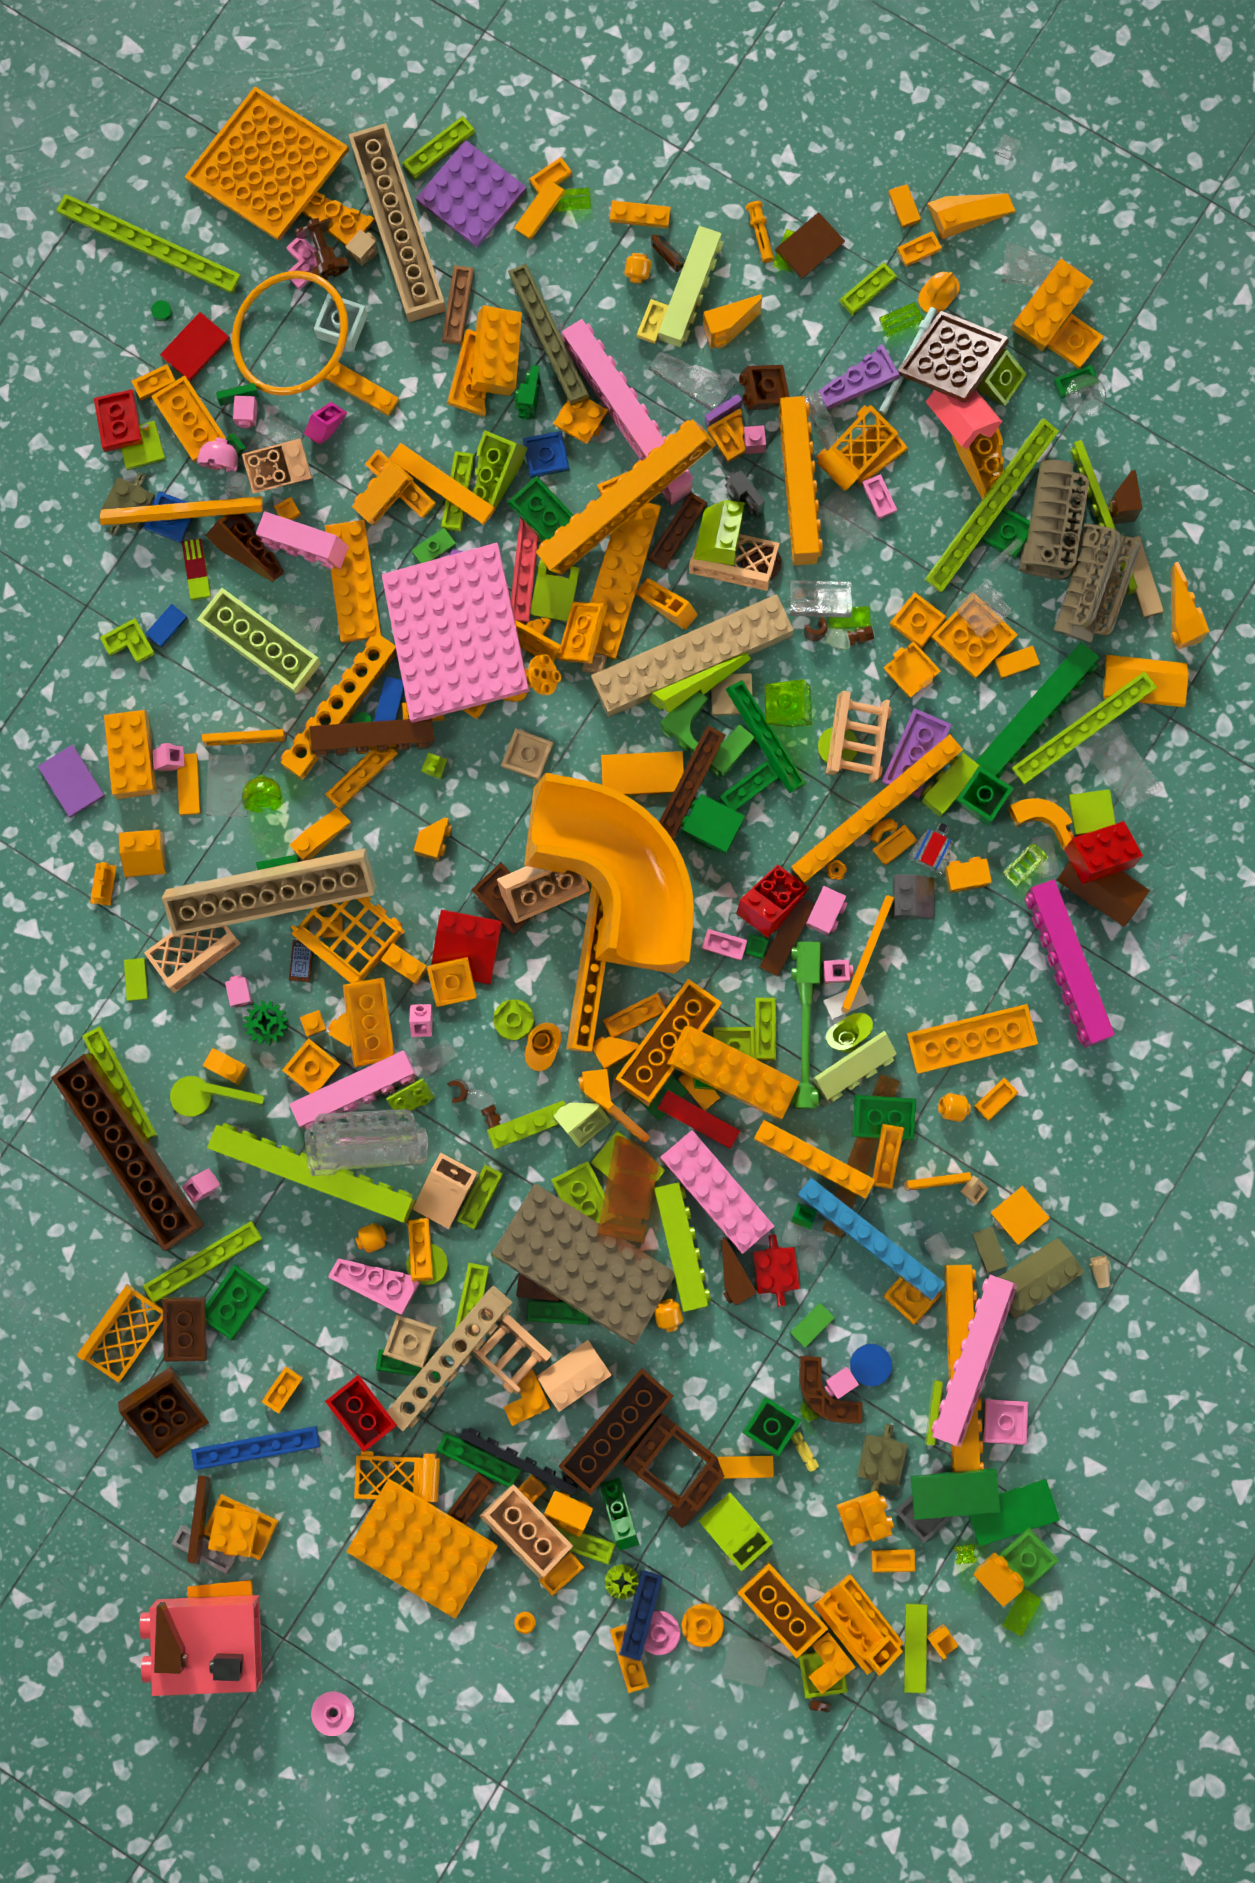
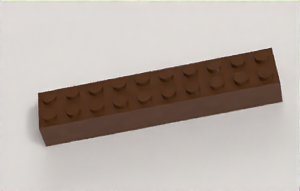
[51,1054,205,1251]

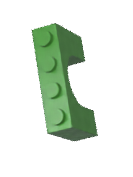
[661,691,755,778]

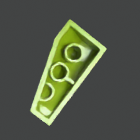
[473,430,528,520]

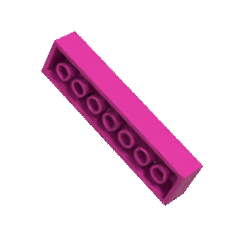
[1024,879,1115,1048]

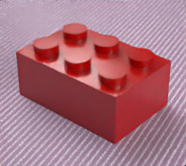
[1064,821,1143,884]

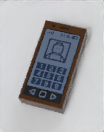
[289,940,313,983]

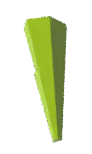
[649,652,751,713]

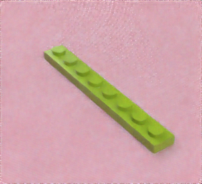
[1070,440,1138,595]
[1012,671,1157,785]

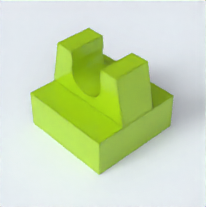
[421,752,448,780]

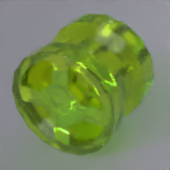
[954,1544,977,1564]

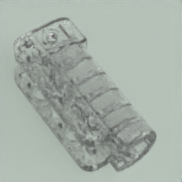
[304,1109,428,1176]

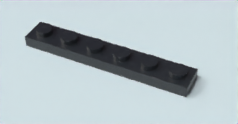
[460,1427,577,1495]

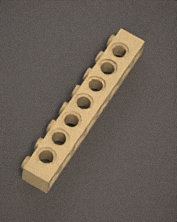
[387,1286,513,1431]

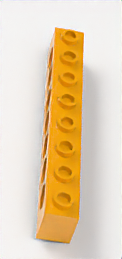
[280,633,397,780]

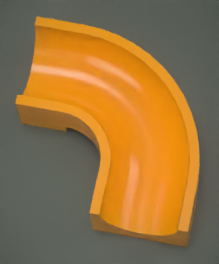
[524,773,694,974]

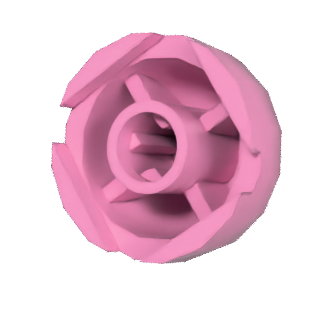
[197,438,238,472]

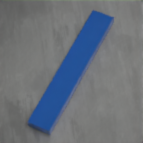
[191,1426,320,1470]

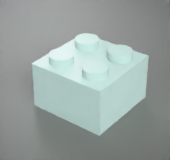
[314,293,368,351]

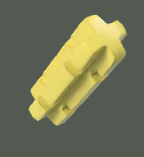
[791,1431,819,1472]

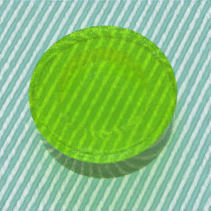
[800,1401,819,1421]

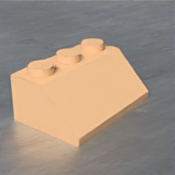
[536,1340,612,1412]

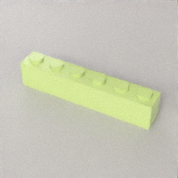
[658,226,724,348]

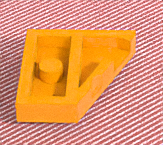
[707,409,745,463]

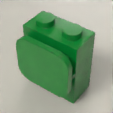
[680,794,745,856]

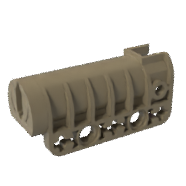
[1019,460,1089,580]
[1053,524,1141,643]

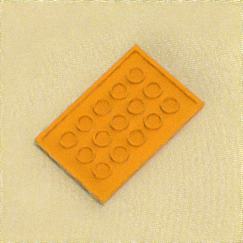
[346,1479,498,1619]

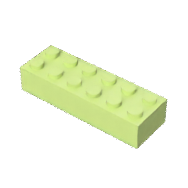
[197,588,322,695]

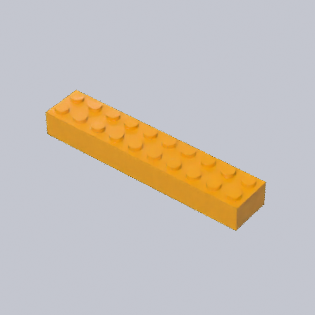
[535,419,716,575]

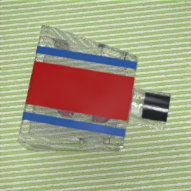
[907,823,953,876]

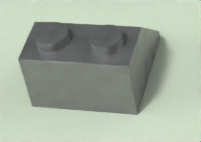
[892,874,934,919]

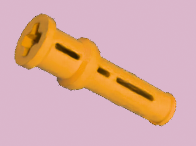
[745,201,775,263]

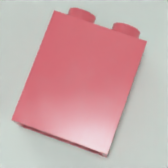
[140,1595,263,1696]

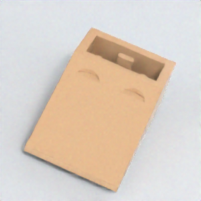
[242,438,313,494]
[413,1153,479,1229]

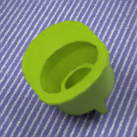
[826,1013,873,1053]

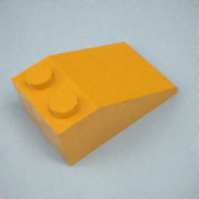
[703,294,762,349]

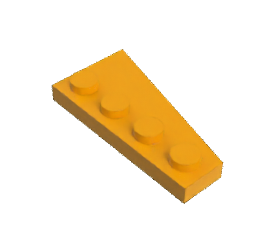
[302,192,375,246]
[446,329,486,417]

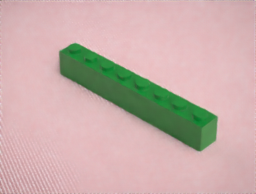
[975,642,1100,778]

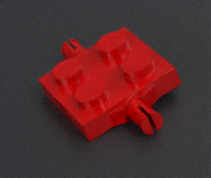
[753,1234,801,1307]

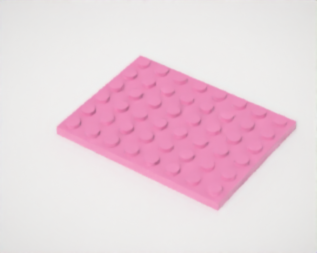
[382,543,530,723]

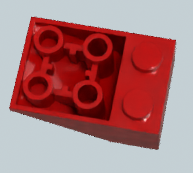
[736,864,810,937]

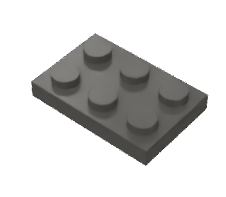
[894,1467,953,1543]

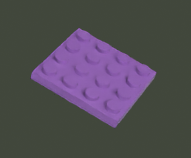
[416,141,527,248]

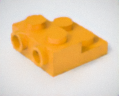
[836,1491,894,1546]

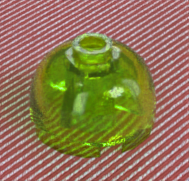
[242,775,283,813]

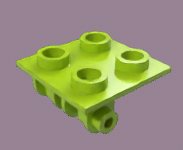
[386,1078,435,1118]

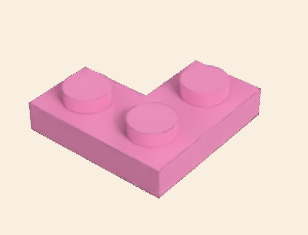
[286,238,318,290]

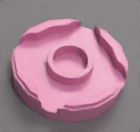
[644,1611,680,1655]

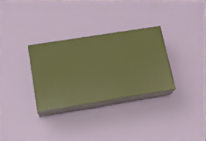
[972,1226,1007,1273]

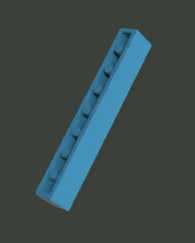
[797,1178,945,1300]

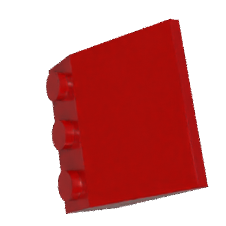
[431,909,503,985]

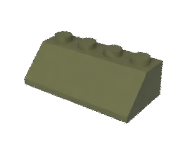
[998,1238,1085,1319]

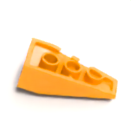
[952,428,1004,500]
[1171,562,1210,650]

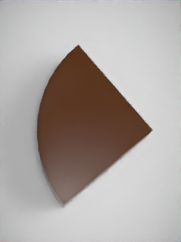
[809,1698,831,1713]

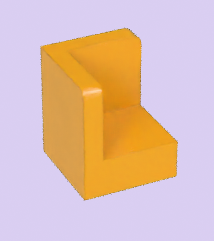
[927,1624,958,1660]

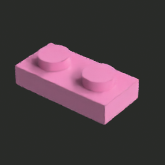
[862,474,897,520]
[702,929,747,961]

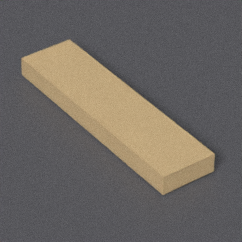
[1126,536,1164,618]

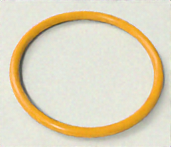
[232,271,348,396]

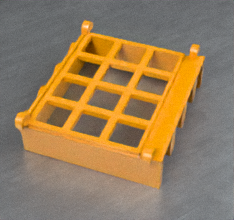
[290,896,405,983]

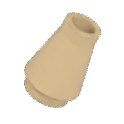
[1089,1256,1111,1288]

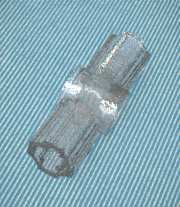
[805,391,842,450]

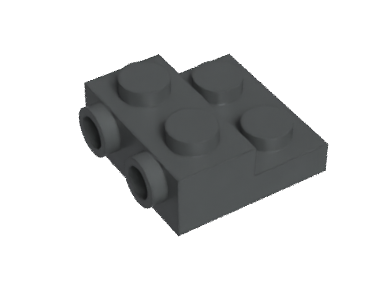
[725,470,765,518]

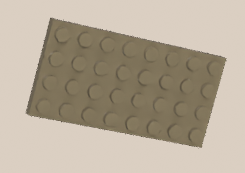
[491,1183,675,1346]

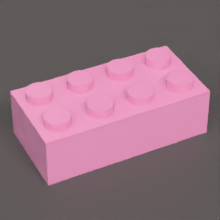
[256,511,349,569]

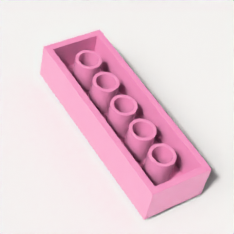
[289,1050,418,1131]
[660,1130,774,1254]

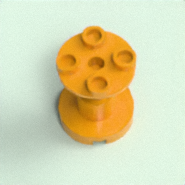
[503,654,561,703]

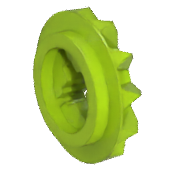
[605,1564,639,1600]

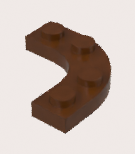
[799,1356,862,1424]

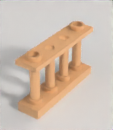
[826,691,891,783]
[459,1309,552,1395]

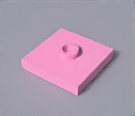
[983,1399,1028,1445]

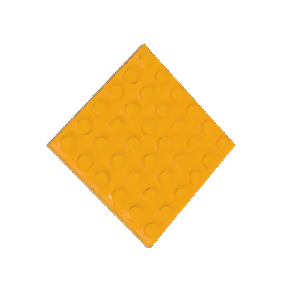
[185,87,349,241]

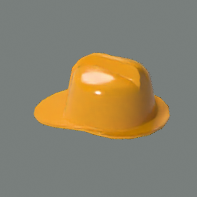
[918,272,960,314]
[524,1022,562,1071]

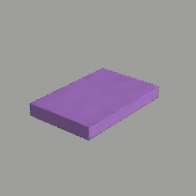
[38,745,105,818]

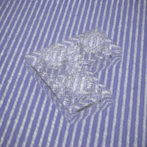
[401,1037,458,1080]
[781,1221,827,1275]

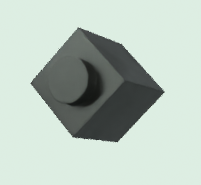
[209,1653,243,1681]

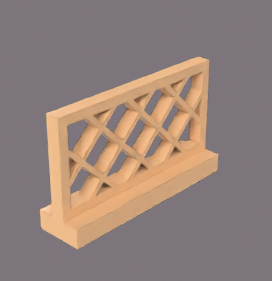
[689,534,780,591]
[144,925,241,993]

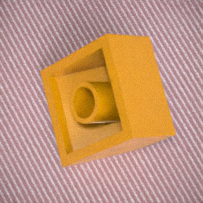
[119,830,166,877]
[579,1069,611,1114]

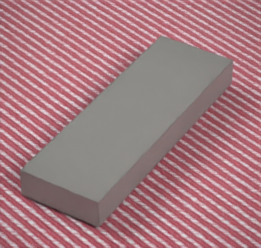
[171,1525,237,1574]

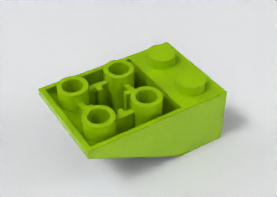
[698,1492,773,1572]

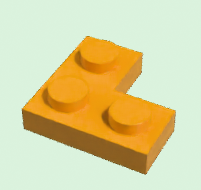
[503,1369,551,1426]
[808,1632,855,1694]

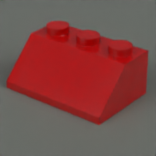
[325,1375,397,1452]

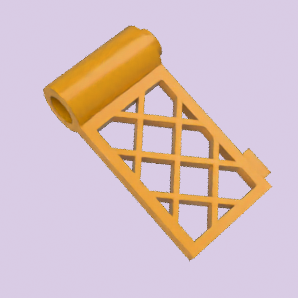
[816,405,899,491]
[354,1451,440,1502]

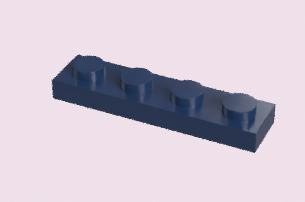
[618,1570,663,1661]

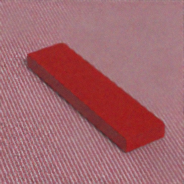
[657,1090,740,1149]

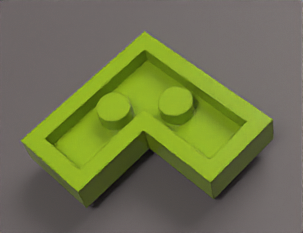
[99,618,155,664]

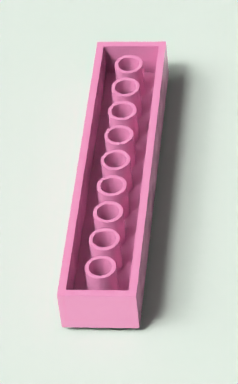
[562,319,693,506]

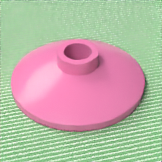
[311,1691,354,1736]

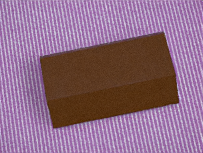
[1056,861,1150,927]

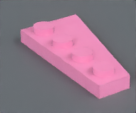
[328,1259,421,1316]

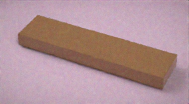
[442,265,474,345]

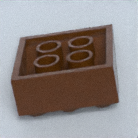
[118,1366,209,1459]

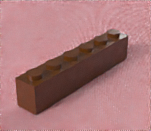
[308,718,434,757]

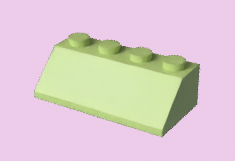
[813,1031,897,1102]

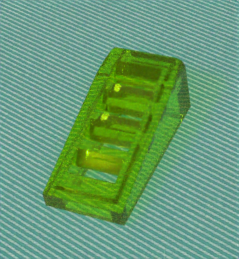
[1003,843,1048,888]

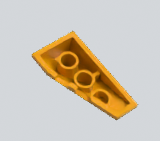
[927,193,1015,239]

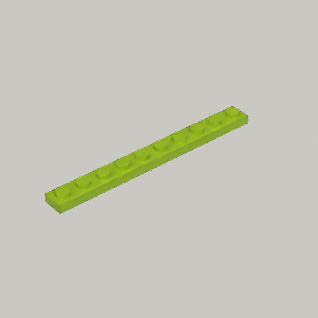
[56,194,241,294]
[924,418,1059,592]

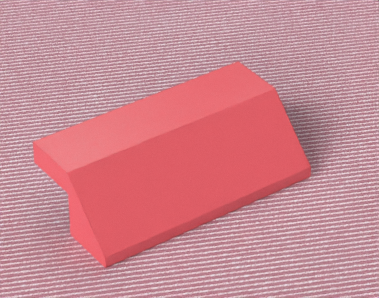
[925,389,1003,449]

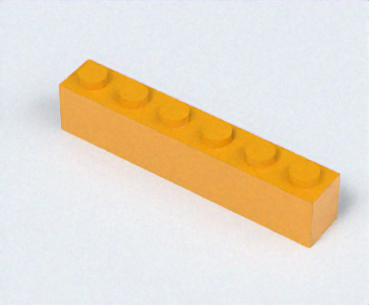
[754,1120,876,1200]

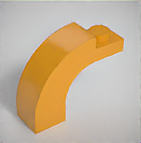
[1008,798,1074,851]

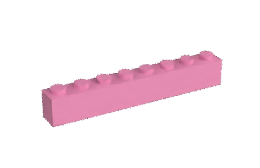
[932,1275,1018,1447]

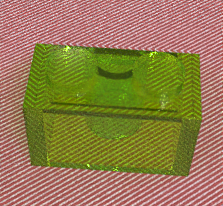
[765,679,812,728]

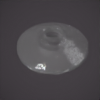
[1066,375,1106,416]

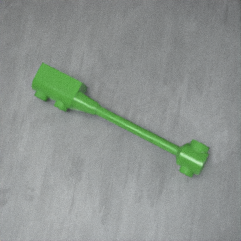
[790,942,823,1109]

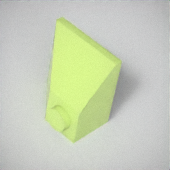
[553,1103,611,1148]

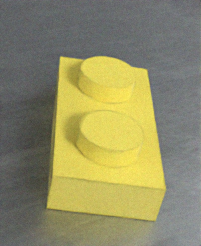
[637,299,669,344]

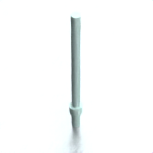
[878,307,937,415]

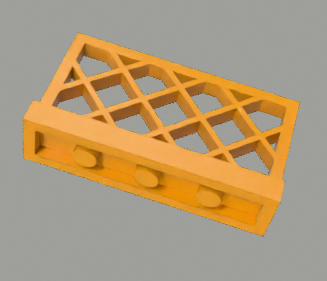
[76,1284,163,1383]

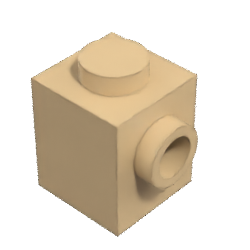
[345,229,378,267]

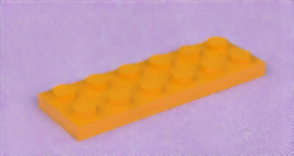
[325,520,381,643]
[906,1004,1038,1074]

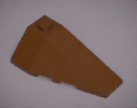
[205,513,284,583]

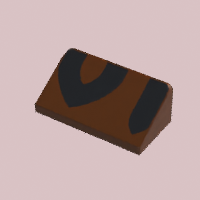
[651,235,686,273]

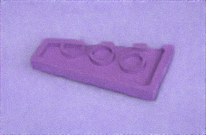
[818,344,900,410]

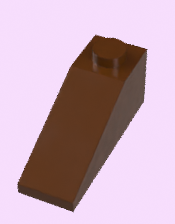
[721,1238,757,1306]
[154,1602,188,1674]

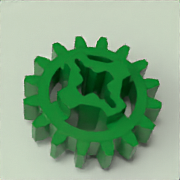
[243,1000,289,1046]

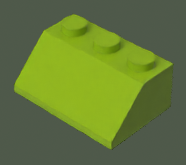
[694,500,745,565]

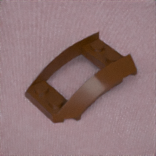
[623,1413,725,1511]

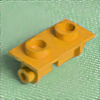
[90,862,117,906]

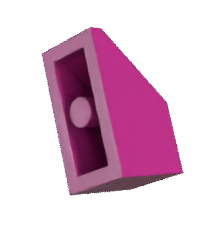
[304,402,347,444]

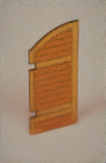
[597,1135,659,1243]

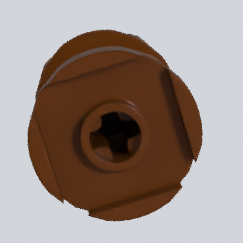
[295,218,349,280]

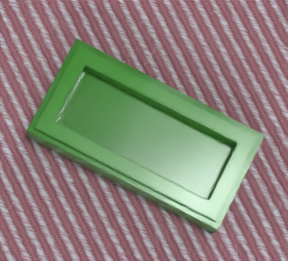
[790,1303,835,1347]

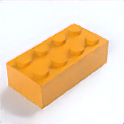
[1010,258,1093,352]
[471,305,522,396]
[104,710,157,799]
[737,1562,828,1659]

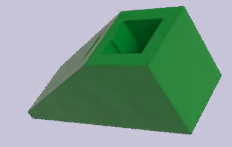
[600,1478,640,1551]

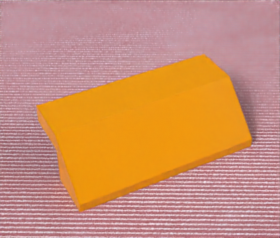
[1102,655,1189,707]
[813,1574,904,1675]

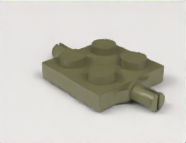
[100,472,155,536]
[856,1423,908,1494]

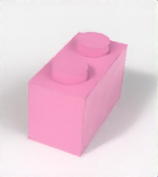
[806,886,848,936]

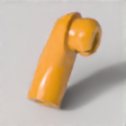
[870,818,898,843]

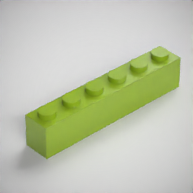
[654,1182,711,1312]

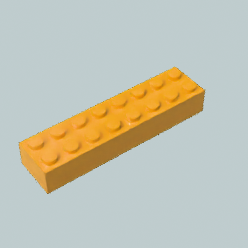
[779,396,823,566]

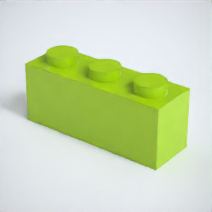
[922,752,981,818]

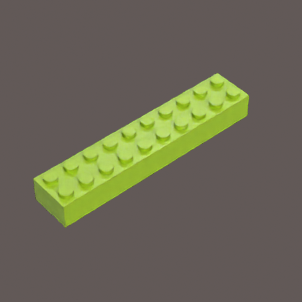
[207,1123,416,1224]

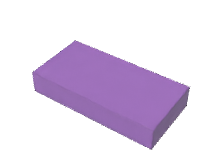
[705,395,742,427]

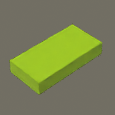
[124,958,148,1001]

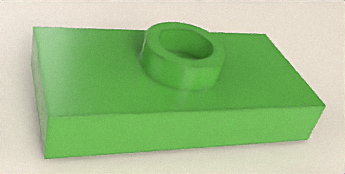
[411,528,456,564]

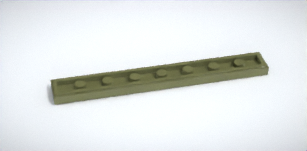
[508,263,589,406]

